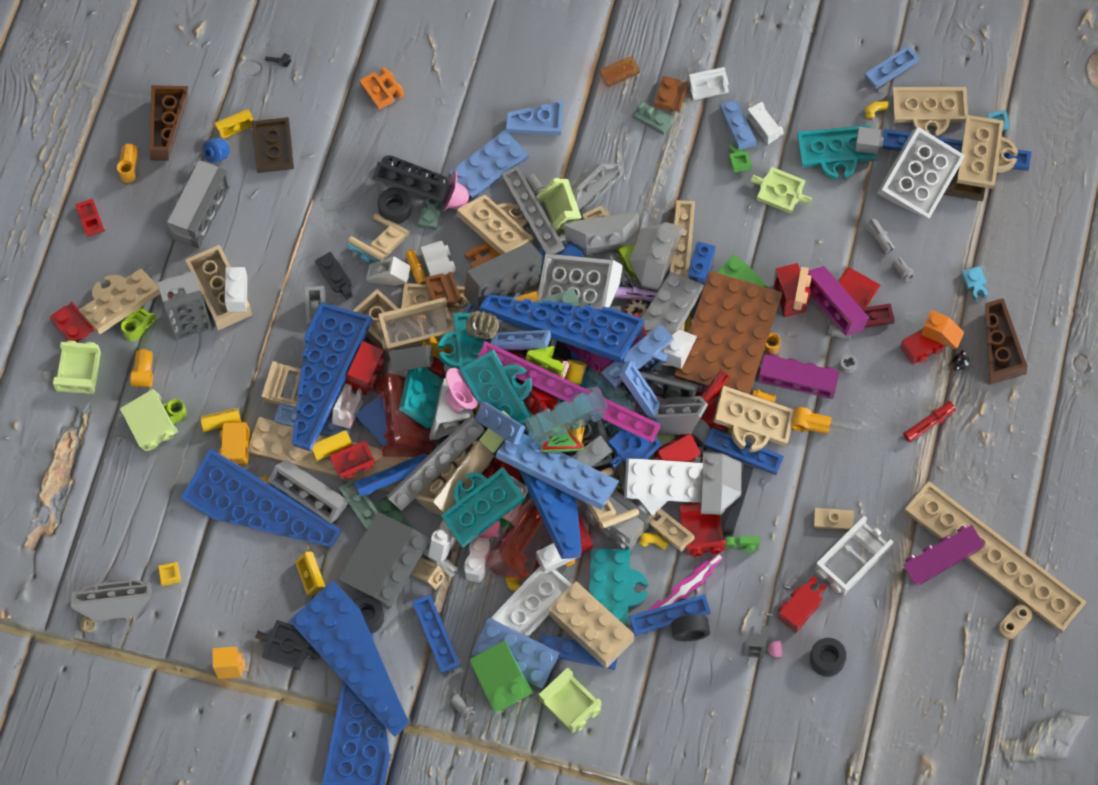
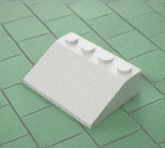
[877,127,965,219]
[538,254,623,309]

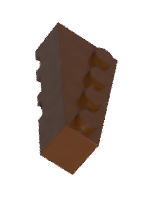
[150,85,188,161]
[985,298,1028,385]

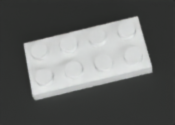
[624,458,703,502]
[491,566,572,637]

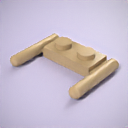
[348,213,410,261]
[586,467,639,529]

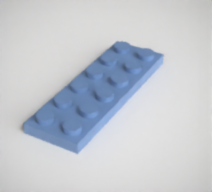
[495,434,619,510]

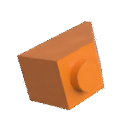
[921,310,964,350]

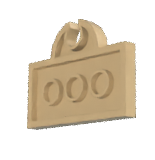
[892,87,968,137]
[957,115,1018,189]
[456,195,534,255]
[79,269,160,334]
[713,386,795,452]

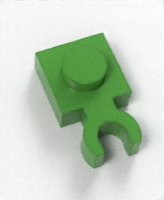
[729,143,752,172]
[725,536,760,552]

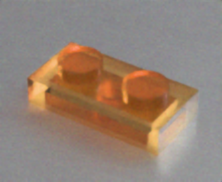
[600,55,640,87]

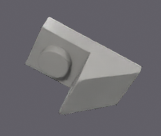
[305,285,326,324]

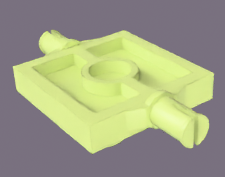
[751,167,812,214]

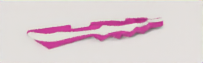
[647,554,722,611]

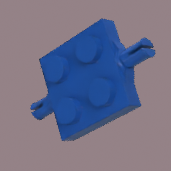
[607,418,662,469]

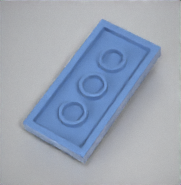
[449,130,529,201]
[471,618,561,689]

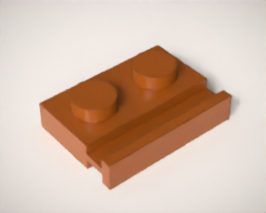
[654,76,689,113]
[425,271,462,307]

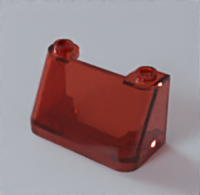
[373,373,434,457]
[487,499,545,581]

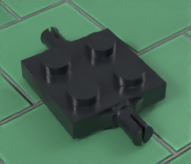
[255,620,320,671]

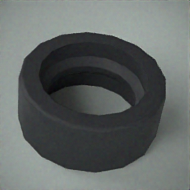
[671,615,710,642]

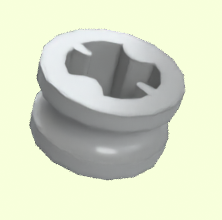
[840,354,858,374]

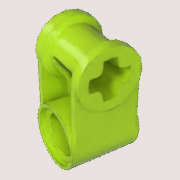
[617,243,639,281]
[121,306,156,342]
[163,399,188,425]

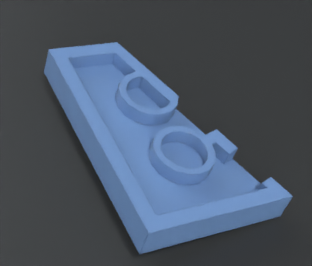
[506,100,564,135]

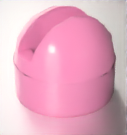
[768,641,782,657]

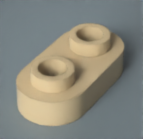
[998,605,1032,640]

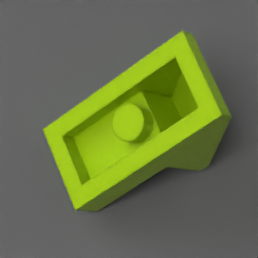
[526,346,565,377]

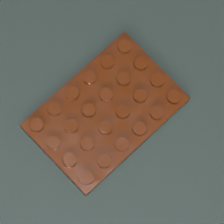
[675,271,782,394]

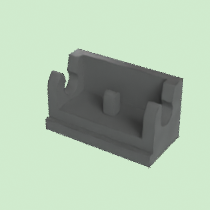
[389,345,433,372]
[743,625,768,659]

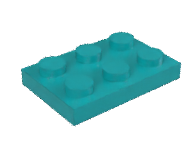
[399,367,442,428]

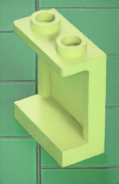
[536,178,581,236]
[53,341,101,394]
[120,389,178,451]
[539,668,601,734]

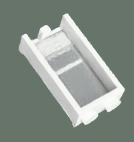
[815,516,894,596]

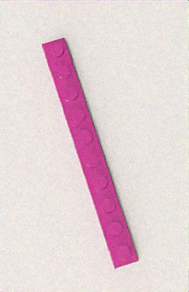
[477,341,661,443]

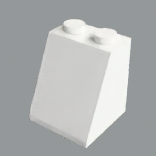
[429,378,474,440]

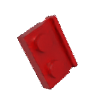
[49,301,95,343]

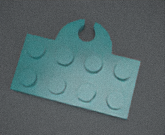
[797,125,876,180]
[437,313,493,370]
[460,350,533,424]
[441,468,525,547]
[589,549,649,627]

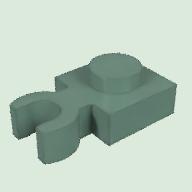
[418,197,440,230]

